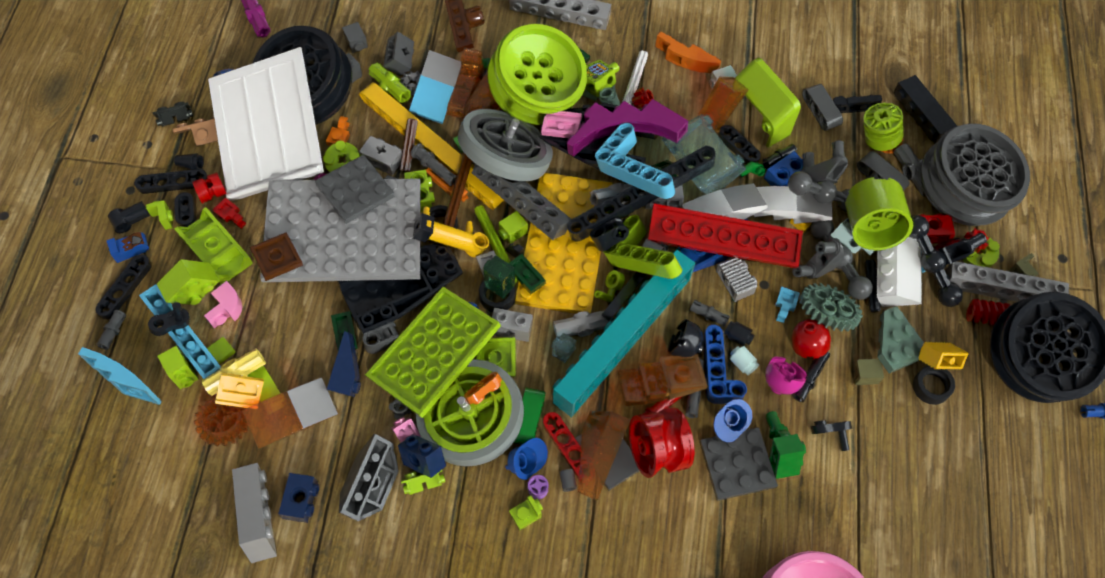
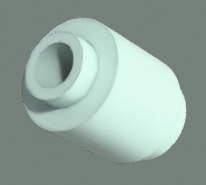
[730,346,759,375]

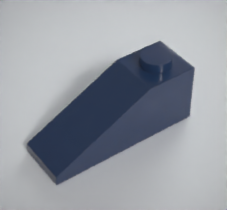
[326,331,361,397]

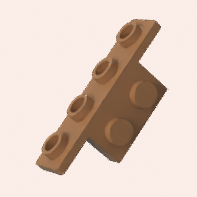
[172,116,218,146]

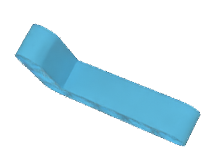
[595,123,675,199]

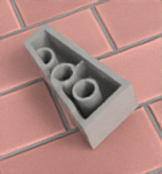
[232,463,277,563]

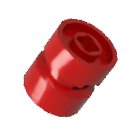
[192,172,227,204]

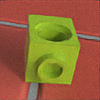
[498,211,528,244]

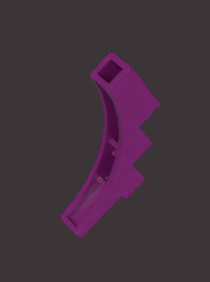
[567,99,688,157]

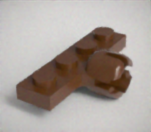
[445,0,485,52]

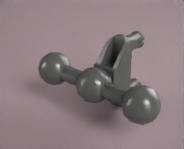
[788,140,850,212]
[793,220,873,300]

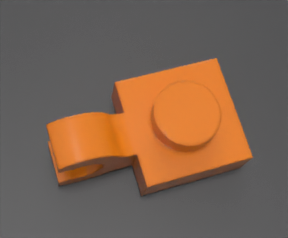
[326,116,350,146]

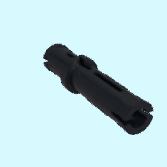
[793,352,830,403]

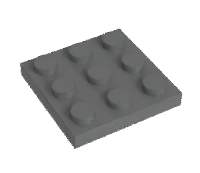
[315,155,395,224]
[699,427,778,501]

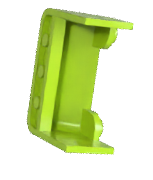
[726,57,801,148]

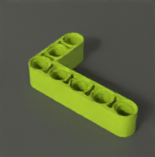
[603,215,682,279]

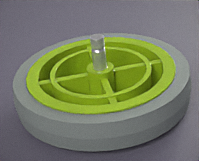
[416,360,524,466]

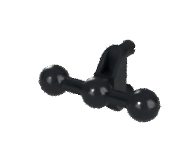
[909,215,987,307]

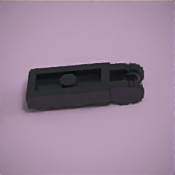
[833,95,883,113]

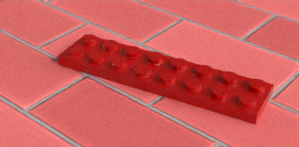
[647,203,803,268]

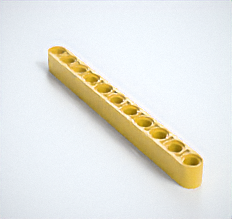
[359,82,504,210]

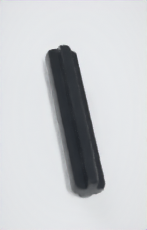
[865,259,881,313]

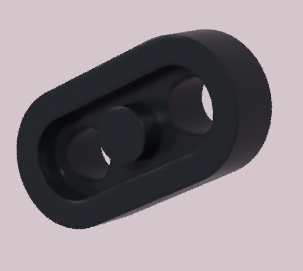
[174,192,196,227]

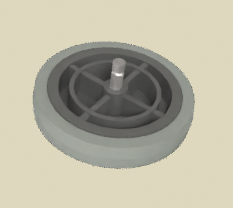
[458,109,553,181]

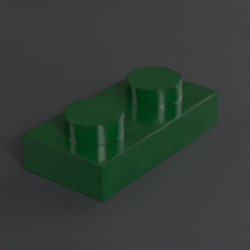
[507,254,546,294]
[331,311,358,350]

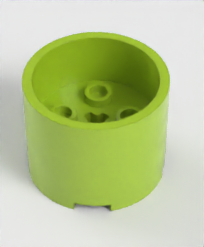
[845,177,913,250]

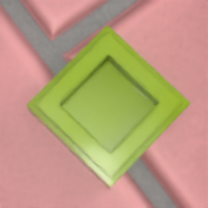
[207,337,236,364]

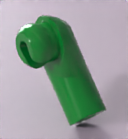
[737,161,766,178]

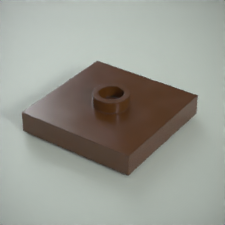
[249,232,303,281]

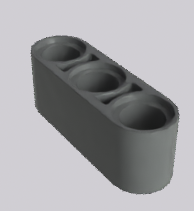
[802,84,843,131]
[857,151,910,191]

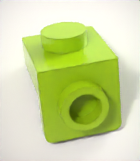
[146,200,174,230]

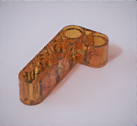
[447,47,483,118]

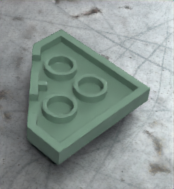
[877,306,924,374]

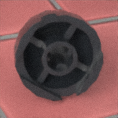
[668,319,704,359]

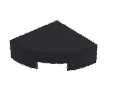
[505,243,524,258]

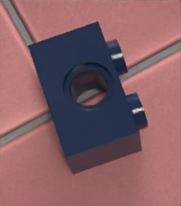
[398,434,446,478]
[278,473,320,523]

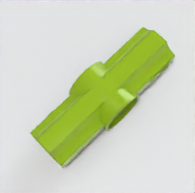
[369,62,411,103]

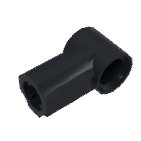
[108,201,150,234]

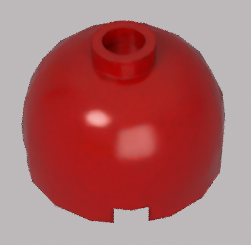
[791,319,831,359]

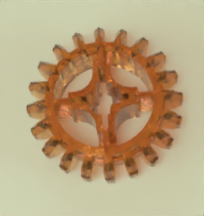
[194,395,252,447]

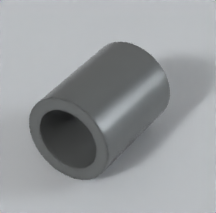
[559,469,577,492]

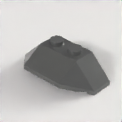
[339,434,399,521]

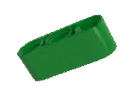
[513,387,546,445]

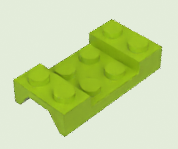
[174,207,253,285]

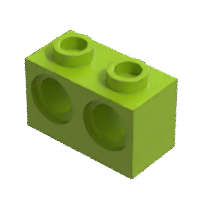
[404,170,435,212]
[158,346,199,389]

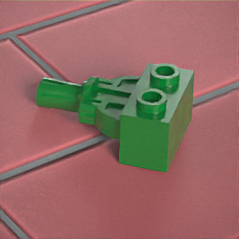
[765,411,806,479]

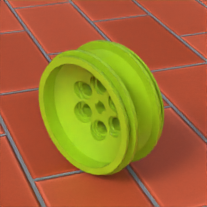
[488,24,587,125]

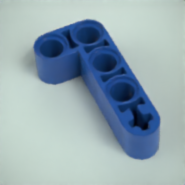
[703,325,747,404]

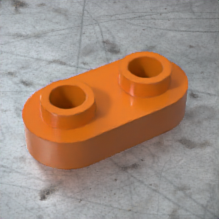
[464,372,502,405]

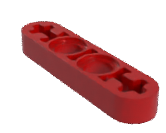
[543,412,595,483]

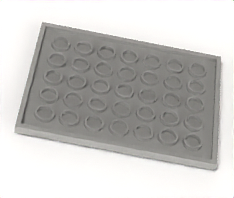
[260,179,421,282]

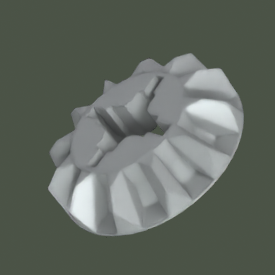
[400,71,421,95]

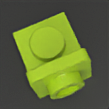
[509,495,543,530]

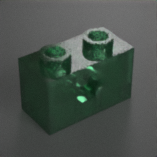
[483,255,515,299]

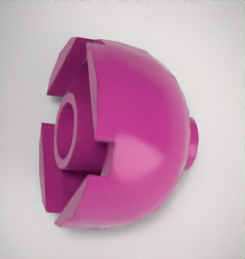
[765,356,807,395]

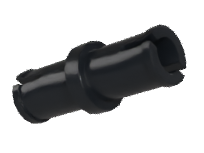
[762,144,797,169]

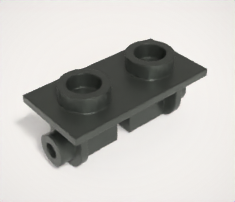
[152,102,193,127]

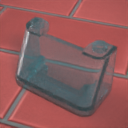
[662,114,746,194]

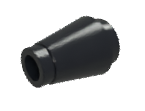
[174,153,204,170]

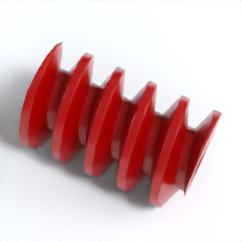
[966,298,1010,326]

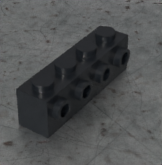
[893,75,957,144]

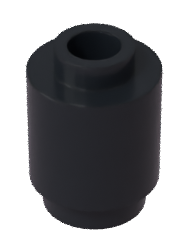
[724,321,755,346]

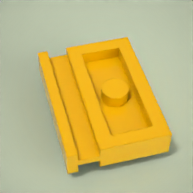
[215,373,264,410]

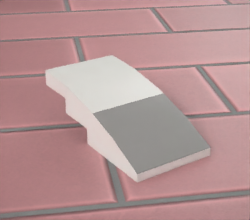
[682,183,768,220]
[754,186,832,224]

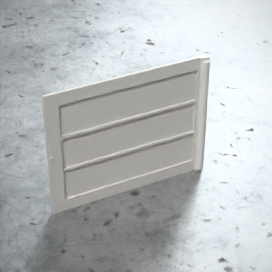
[208,47,324,201]

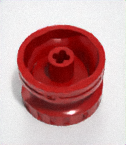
[629,407,695,478]

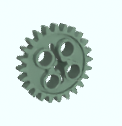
[799,283,863,332]

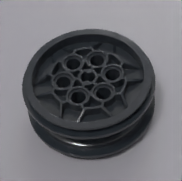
[253,26,352,125]
[989,292,1105,403]

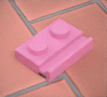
[541,111,582,138]

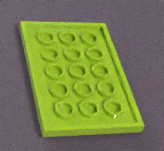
[365,287,501,418]

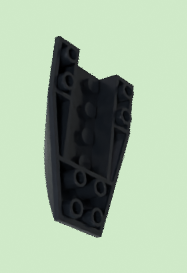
[337,243,463,334]

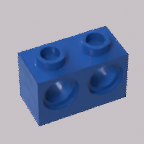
[764,151,803,186]

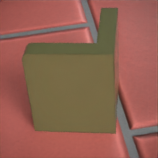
[1008,253,1038,277]
[855,359,884,385]

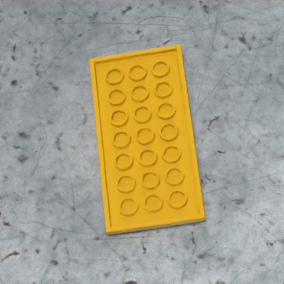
[515,173,612,314]

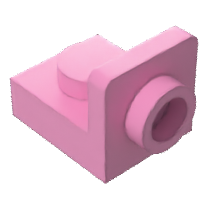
[391,417,421,443]

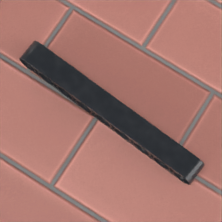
[567,146,715,241]

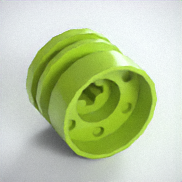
[863,102,904,151]

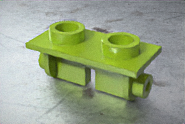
[401,470,445,495]

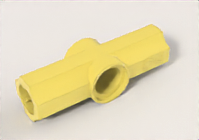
[202,348,266,396]

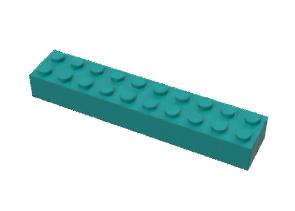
[552,250,695,418]

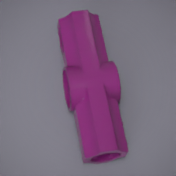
[241,0,271,38]

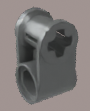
[362,321,400,354]

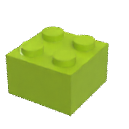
[157,259,220,305]

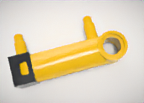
[413,206,489,258]

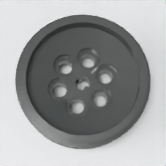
[920,124,1030,226]

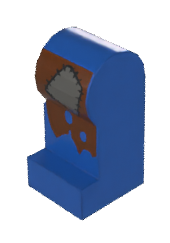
[106,232,149,263]

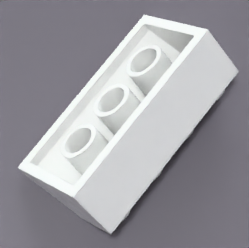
[877,237,922,307]

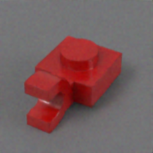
[212,198,246,229]

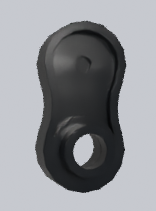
[148,302,190,336]
[810,420,852,451]

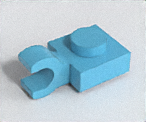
[775,287,800,323]

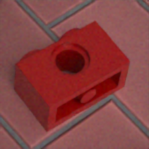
[919,214,956,244]

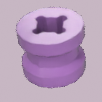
[528,475,549,500]

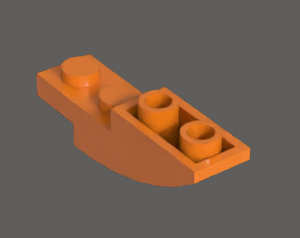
[655,32,721,73]

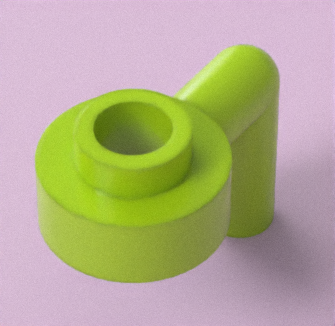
[594,270,625,303]

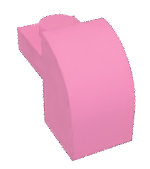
[204,281,243,328]

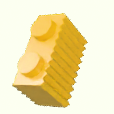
[918,342,968,369]

